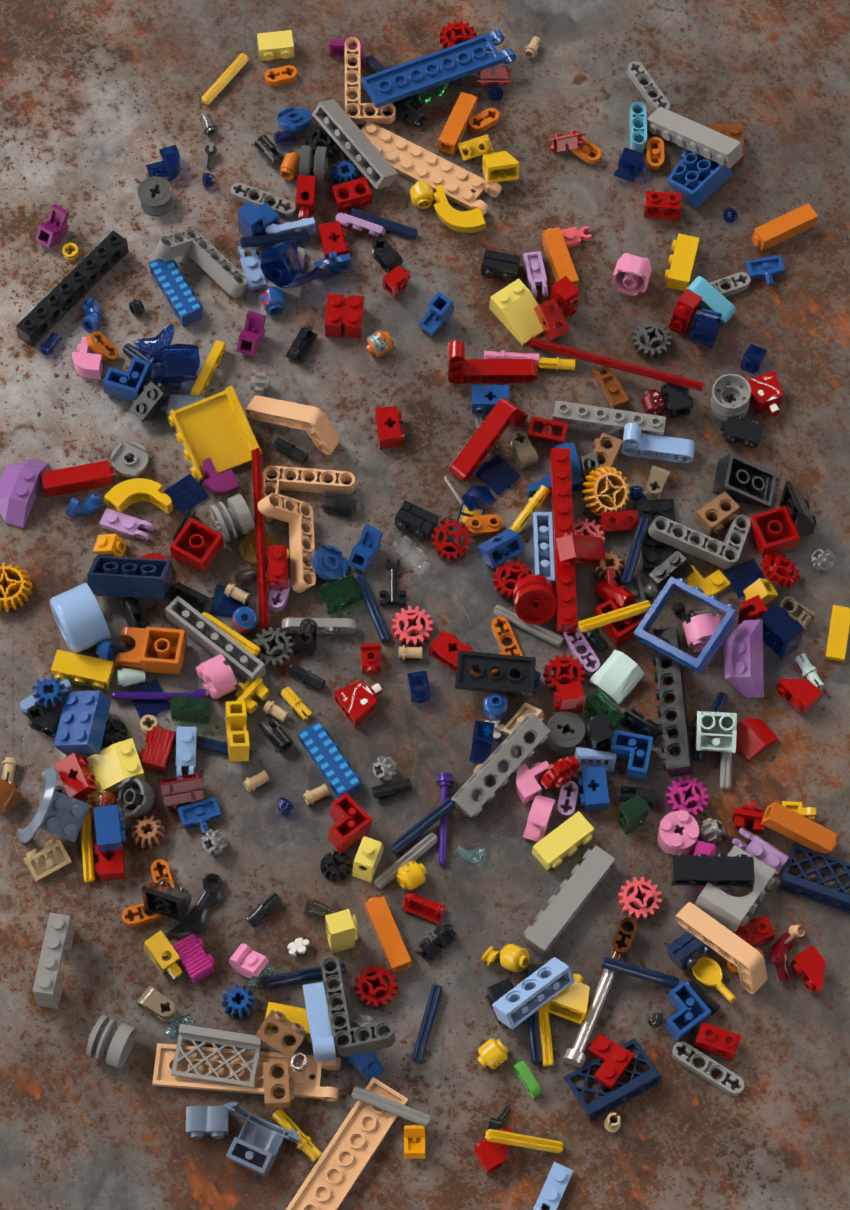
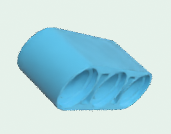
[629,102,647,154]
[687,276,737,325]

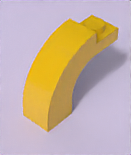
[433,184,486,233]
[104,478,173,515]

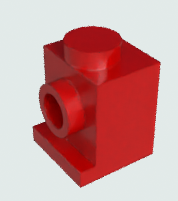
[382,266,411,299]
[360,643,381,675]

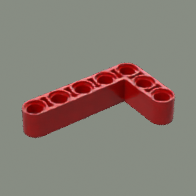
[447,340,538,384]
[449,398,528,482]

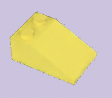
[489,279,544,346]
[87,738,146,799]

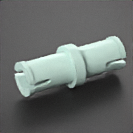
[795,653,825,690]

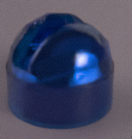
[488,87,503,101]
[202,173,215,187]
[723,207,738,223]
[629,486,645,501]
[276,797,294,814]

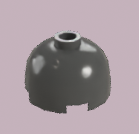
[115,777,155,817]

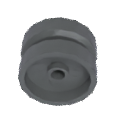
[299,145,328,186]

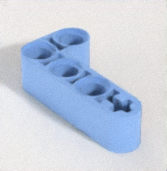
[621,423,695,463]
[302,982,336,1063]

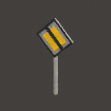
[444,476,485,526]

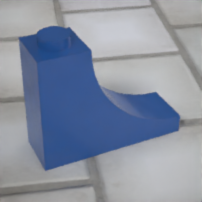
[526,443,584,499]

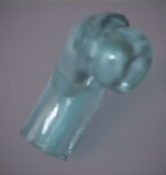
[247,963,276,988]

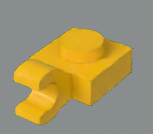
[782,801,816,820]

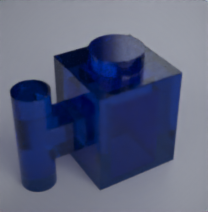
[614,147,646,183]

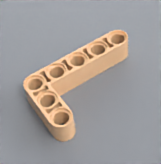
[345,37,396,124]
[245,395,341,455]
[262,466,355,522]
[258,493,316,593]
[675,902,768,994]

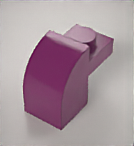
[329,35,364,68]
[35,204,70,248]
[236,311,266,357]
[201,458,239,495]

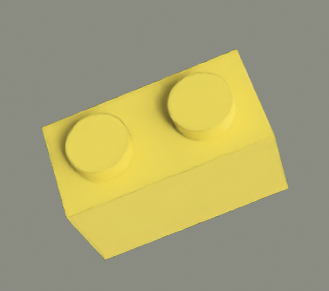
[257,30,294,61]

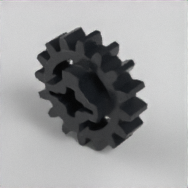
[305,124,342,158]

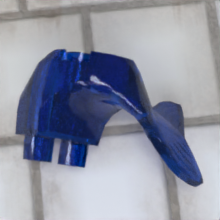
[260,239,341,289]
[133,324,200,384]

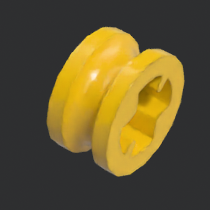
[62,243,79,260]
[481,946,500,966]

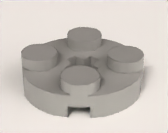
[111,441,149,479]

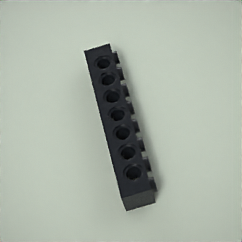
[16,230,129,347]
[652,627,693,777]

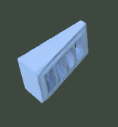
[574,747,617,772]

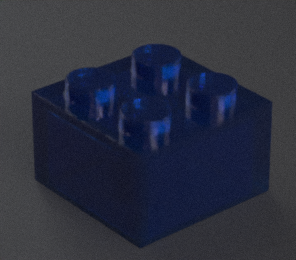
[760,604,804,660]

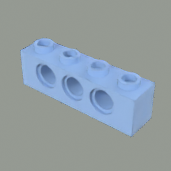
[533,512,555,588]
[492,957,575,1030]

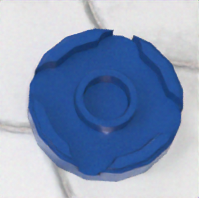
[277,107,312,132]
[312,545,348,582]

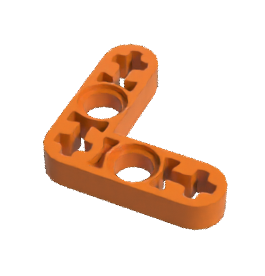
[471,616,523,676]
[122,859,175,927]

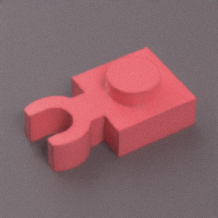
[561,226,592,248]

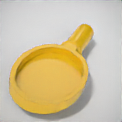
[692,956,736,1003]

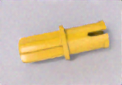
[539,357,575,371]
[281,687,314,722]

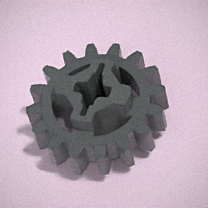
[631,320,672,359]
[252,627,294,669]

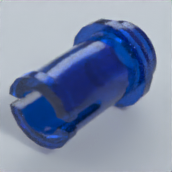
[273,131,297,145]
[40,332,62,356]

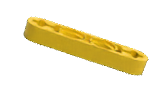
[190,340,227,397]

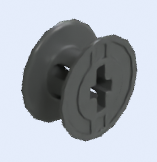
[137,176,174,216]
[546,711,585,755]

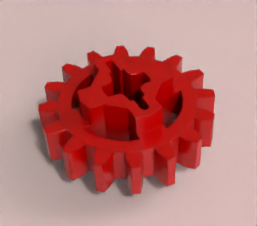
[440,20,477,49]
[431,519,472,560]
[760,552,800,588]
[493,559,534,600]
[543,653,586,692]
[541,756,580,790]
[354,963,398,1009]

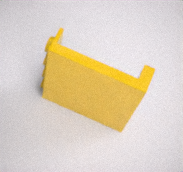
[168,386,262,482]

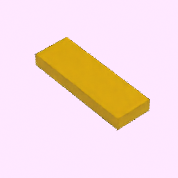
[825,605,850,662]

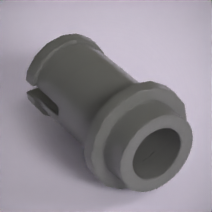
[200,114,217,137]
[686,607,712,623]

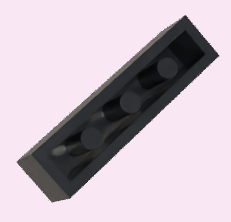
[670,853,755,887]

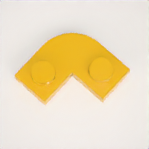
[685,565,731,596]

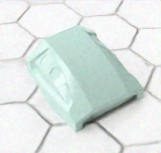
[589,650,644,706]
[696,711,737,753]

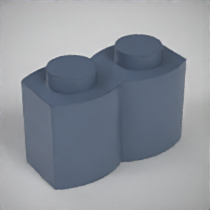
[186,1106,229,1139]

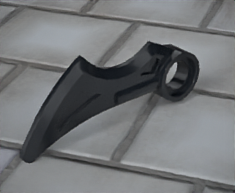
[166,873,223,938]

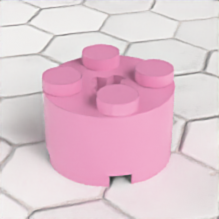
[612,253,652,296]
[682,613,723,653]
[195,654,238,699]
[657,810,699,855]

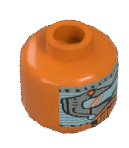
[366,330,394,357]

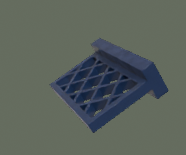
[778,843,850,914]
[564,1038,661,1122]

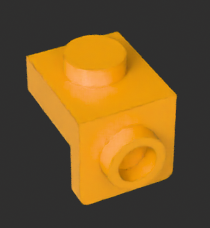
[93,534,127,557]
[404,1125,425,1159]

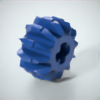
[330,159,360,185]
[32,674,66,708]
[221,984,256,1020]

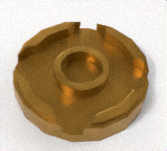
[239,530,277,566]

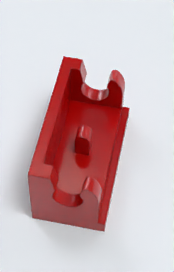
[737,595,768,626]

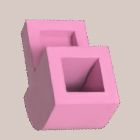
[72,337,103,380]
[515,761,550,805]
[523,794,556,842]
[228,943,269,979]

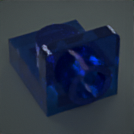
[740,344,768,375]
[462,486,496,511]

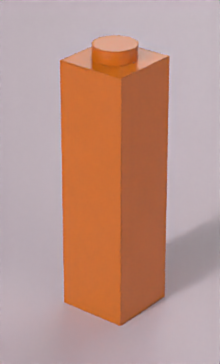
[438,92,478,155]
[752,203,818,252]
[541,227,579,288]
[761,802,837,854]
[365,896,411,974]

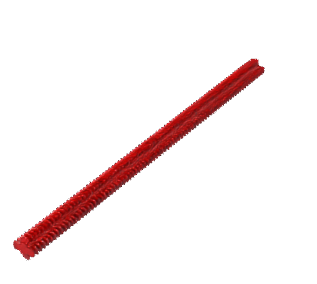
[529,336,705,392]
[251,448,271,630]

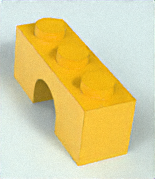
[225,701,250,762]

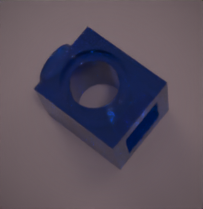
[407,671,431,703]

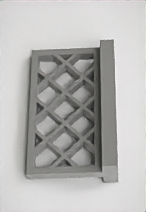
[171,1024,263,1088]

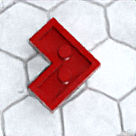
[588,1033,634,1090]

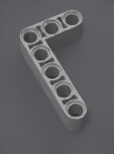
[154,228,248,298]
[648,515,751,569]

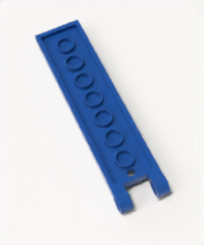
[361,29,516,108]

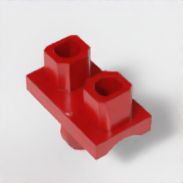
[732,800,766,834]

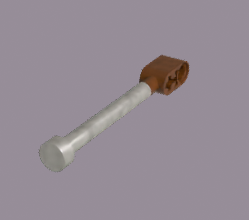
[563,917,638,1068]

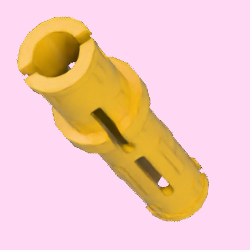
[509,484,551,534]
[272,1108,323,1163]

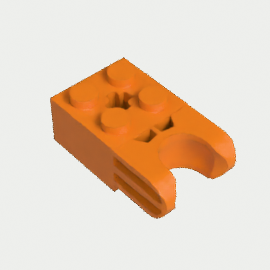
[114,627,187,675]

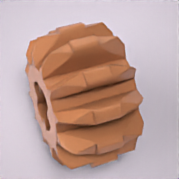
[593,550,625,581]
[131,815,165,850]

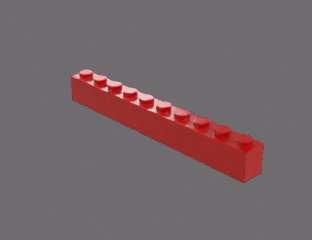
[550,448,577,633]

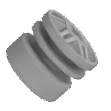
[711,374,751,421]
[209,494,255,543]
[86,1015,137,1069]

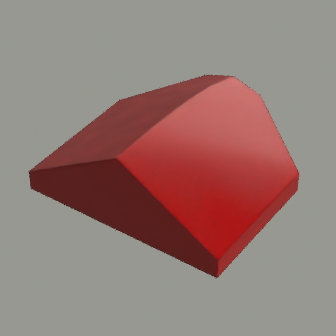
[736,718,778,762]

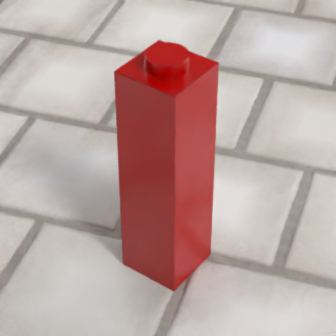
[41,460,115,498]

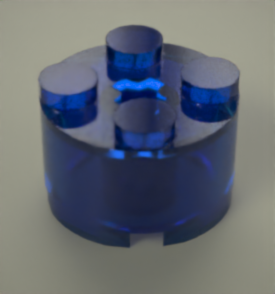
[689,308,722,349]

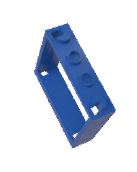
[634,576,739,675]

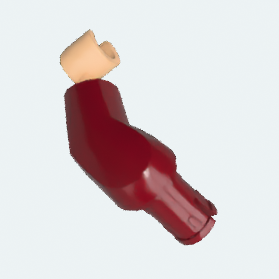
[770,925,805,982]

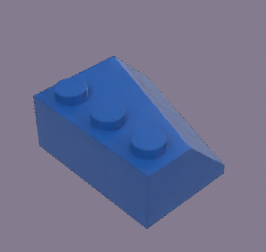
[667,149,732,209]

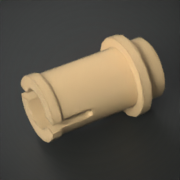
[524,36,542,59]
[224,583,250,604]
[398,645,422,660]
[263,701,289,723]
[2,757,18,782]
[243,770,270,792]
[303,784,330,805]
[604,1112,621,1133]

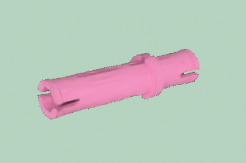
[484,350,539,365]

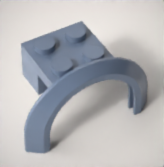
[17,767,90,843]
[223,1102,302,1177]

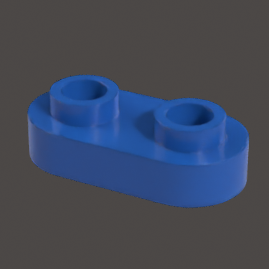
[96,640,115,661]

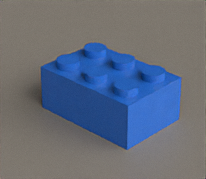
[54,690,111,755]

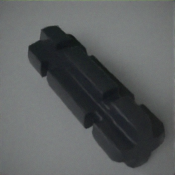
[172,509,195,542]

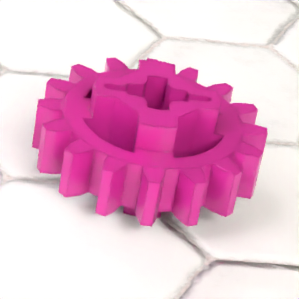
[665,776,709,818]

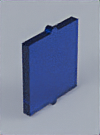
[475,455,520,496]
[164,474,209,514]
[724,559,765,598]
[210,584,249,617]
[127,678,170,720]

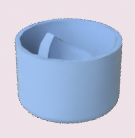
[50,583,111,653]

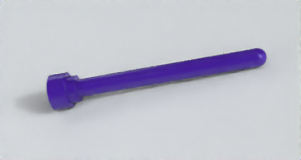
[111,689,206,705]
[437,773,453,866]

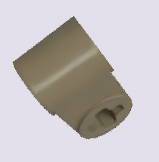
[510,431,539,469]
[644,465,671,500]
[777,597,816,633]
[137,986,177,1023]

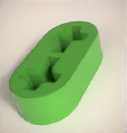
[513,1060,543,1099]

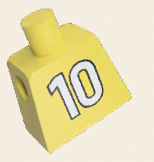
[352,836,384,883]

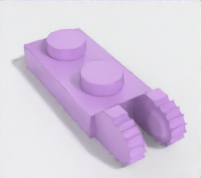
[335,213,386,237]
[523,251,548,298]
[99,508,155,541]
[732,828,789,874]

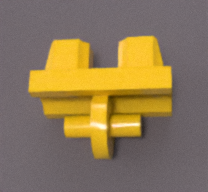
[458,134,494,161]
[235,676,270,714]

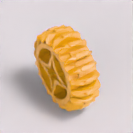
[581,466,631,516]
[0,562,32,613]

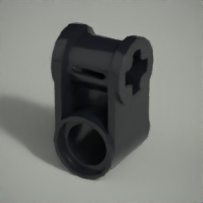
[372,238,403,273]
[293,618,318,656]
[27,705,61,738]

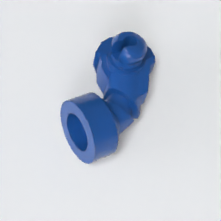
[81,297,102,334]
[65,493,103,517]

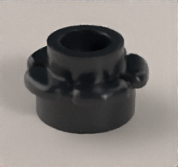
[129,299,144,316]

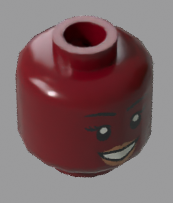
[640,389,667,416]

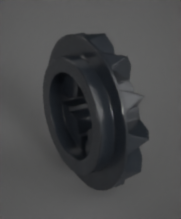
[102,718,128,748]
[320,850,352,882]

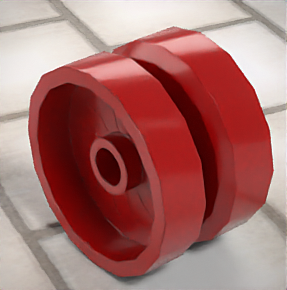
[513,575,557,625]

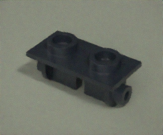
[394,98,428,128]
[285,325,318,363]
[579,453,599,489]
[168,582,211,613]
[620,708,660,743]
[416,924,457,962]

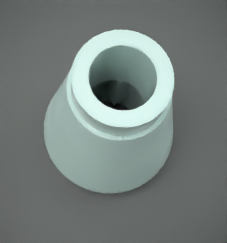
[116,668,145,687]

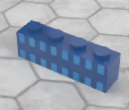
[149,259,203,326]
[298,721,361,798]

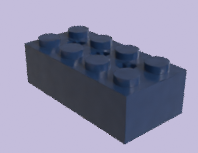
[87,555,173,600]

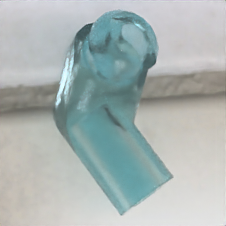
[455,845,486,863]
[163,1015,193,1038]

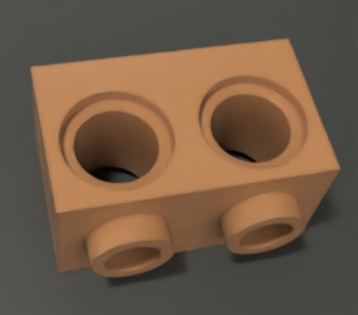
[588,432,623,468]
[695,492,740,536]
[256,1009,307,1058]
[263,1061,294,1109]

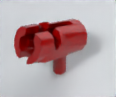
[595,568,636,609]

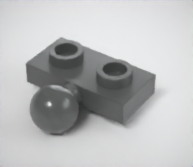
[620,574,660,604]

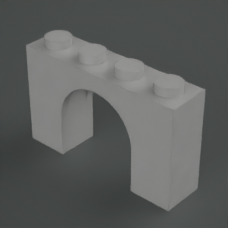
[695,845,776,933]
[32,913,75,1009]

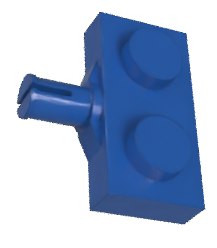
[314,251,351,278]
[745,255,785,287]
[177,796,222,835]

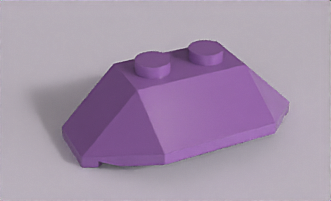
[0,459,49,529]
[724,619,764,698]

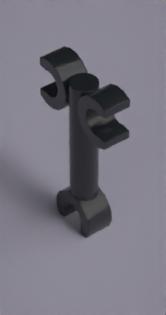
[379,559,406,607]

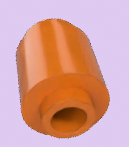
[280,152,300,180]

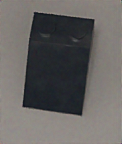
[712,453,777,508]
[778,480,817,537]
[141,881,192,922]

